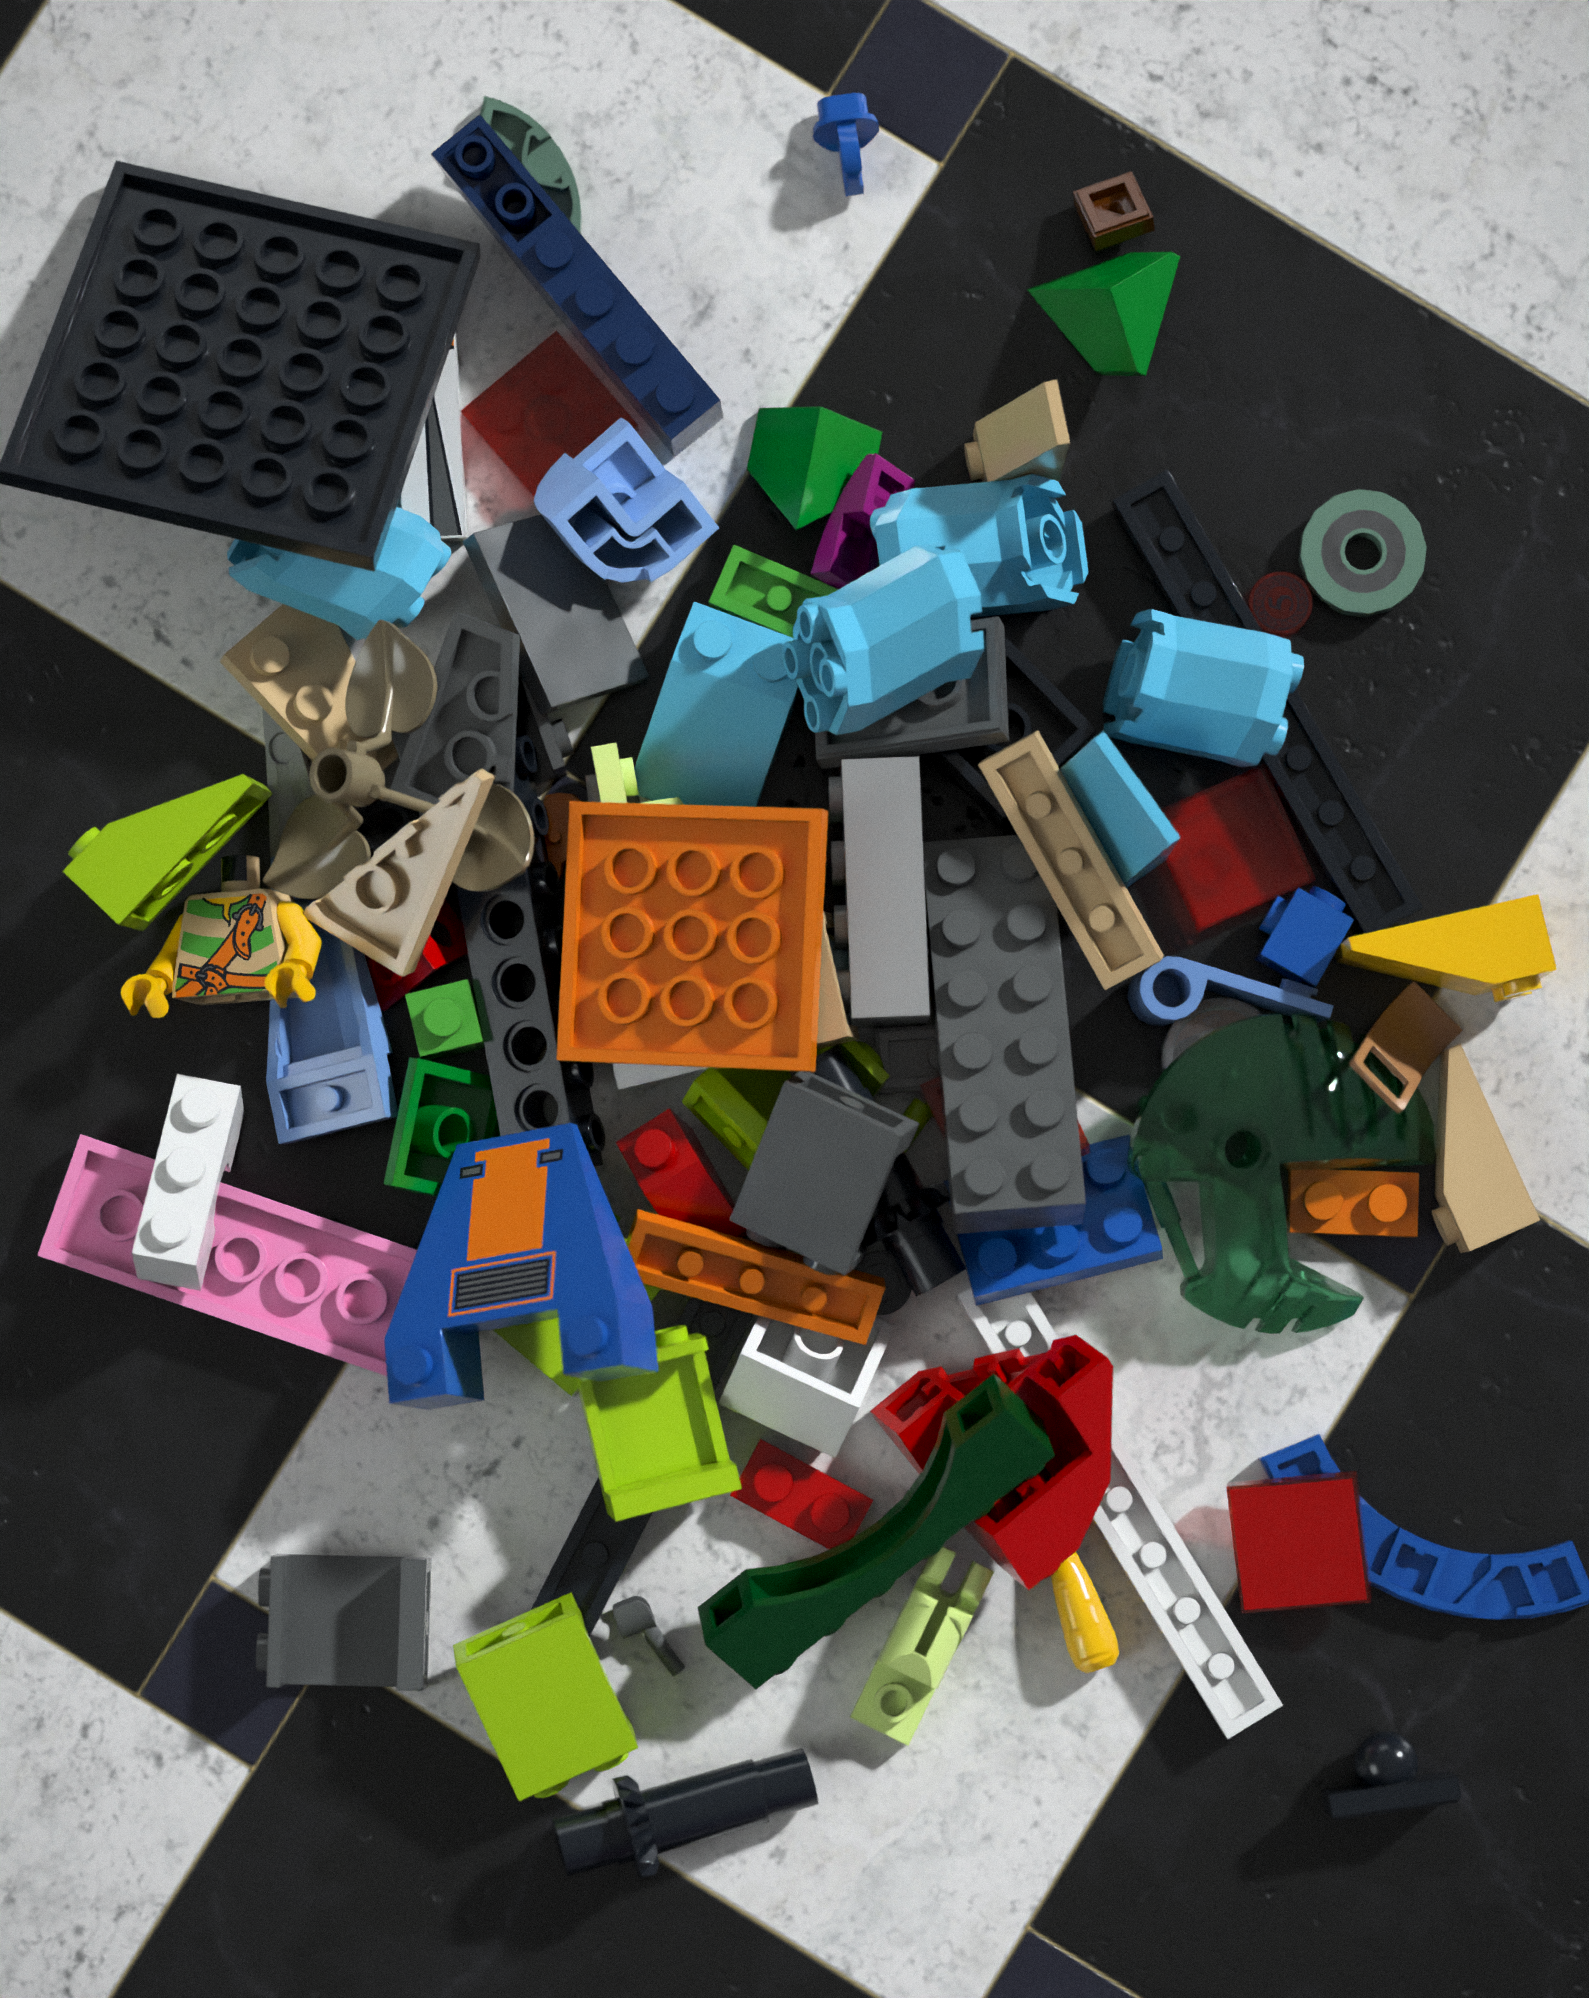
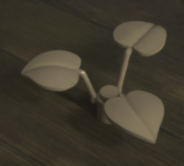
[263,619,534,900]

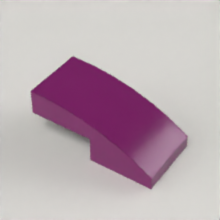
[811,453,915,589]

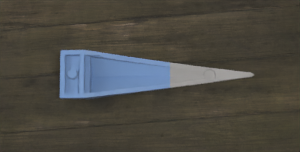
[262,708,398,1144]

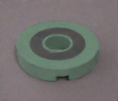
[1298,489,1427,617]

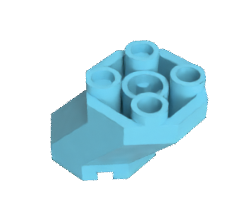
[870,474,1089,618]
[227,507,451,641]
[782,542,984,735]
[1103,609,1304,767]

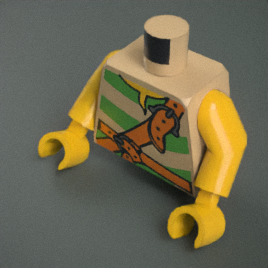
[121,855,322,1018]

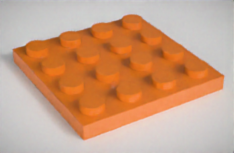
[556,801,828,1072]

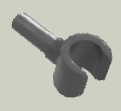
[612,1596,685,1676]

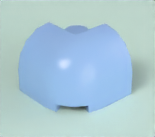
[534,417,719,583]

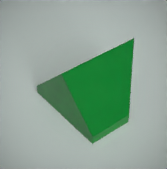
[1027,252,1180,376]
[747,406,882,530]

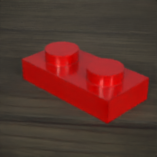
[730,1438,873,1549]

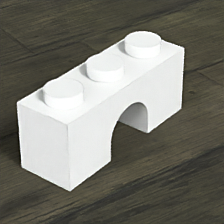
[132,1074,245,1291]

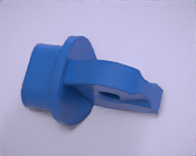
[813,93,879,196]

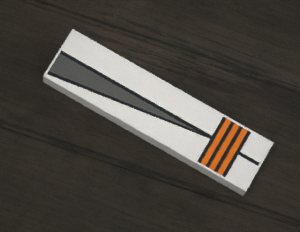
[401,329,468,542]

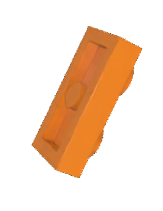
[1287,1168,1419,1238]

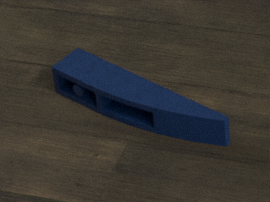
[431,114,723,457]

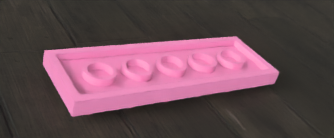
[37,1134,417,1376]

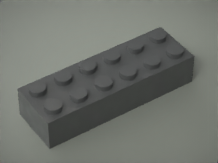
[923,835,1086,1234]

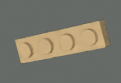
[978,730,1164,990]

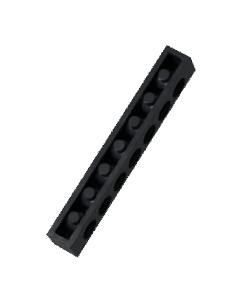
[456,675,605,1167]

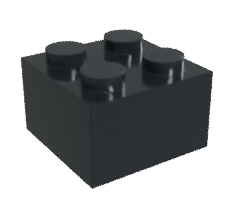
[929,638,1096,827]

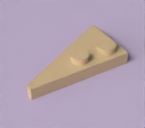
[303,769,495,977]

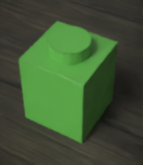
[405,979,485,1061]

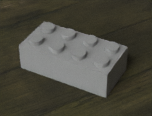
[828,757,930,1028]

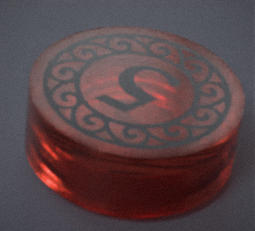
[1247,572,1312,638]

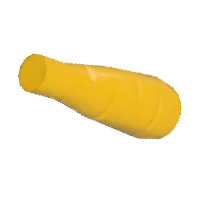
[1051,1552,1119,1674]

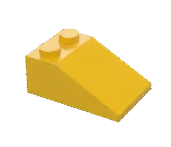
[1334,894,1557,1003]

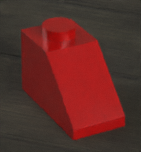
[615,1108,746,1238]

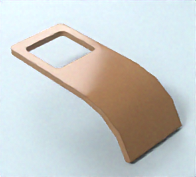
[1350,981,1463,1114]

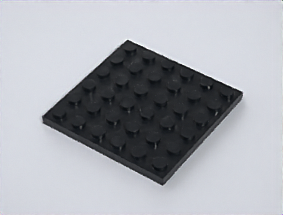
[0,160,480,572]

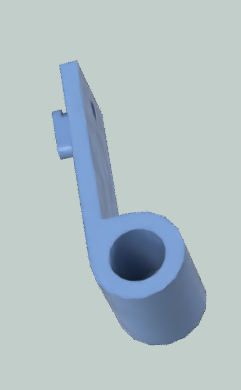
[1128,956,1334,1026]

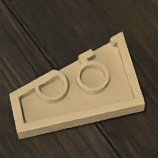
[220,604,399,772]

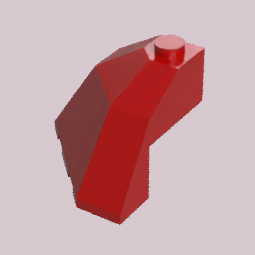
[870,1335,1113,1590]

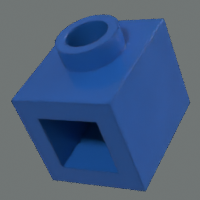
[1254,886,1354,988]

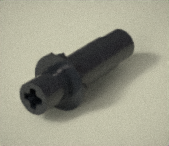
[789,1044,966,1297]
[552,1748,818,1880]

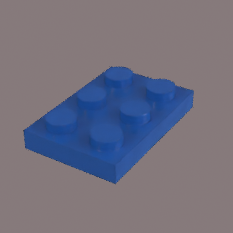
[943,1135,1163,1306]

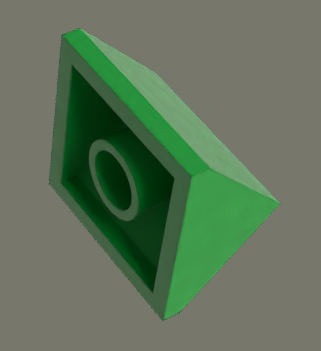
[384,1057,500,1197]

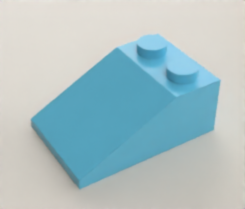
[634,602,801,807]
[1060,731,1181,888]

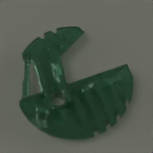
[1127,1013,1435,1334]

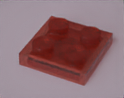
[460,330,639,499]

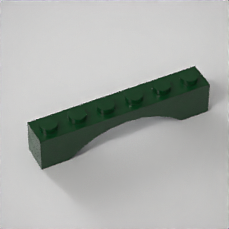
[697,1374,1055,1690]

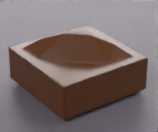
[1073,171,1155,251]

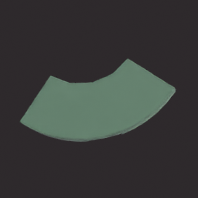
[480,96,582,234]

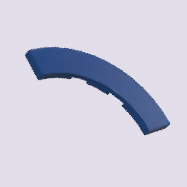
[1258,1434,1589,1620]

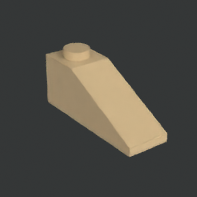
[964,380,1070,482]
[1432,1043,1540,1253]

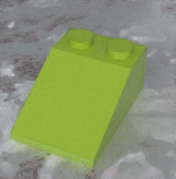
[63,774,274,931]

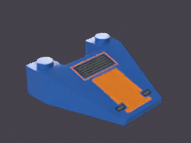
[384,1123,658,1410]

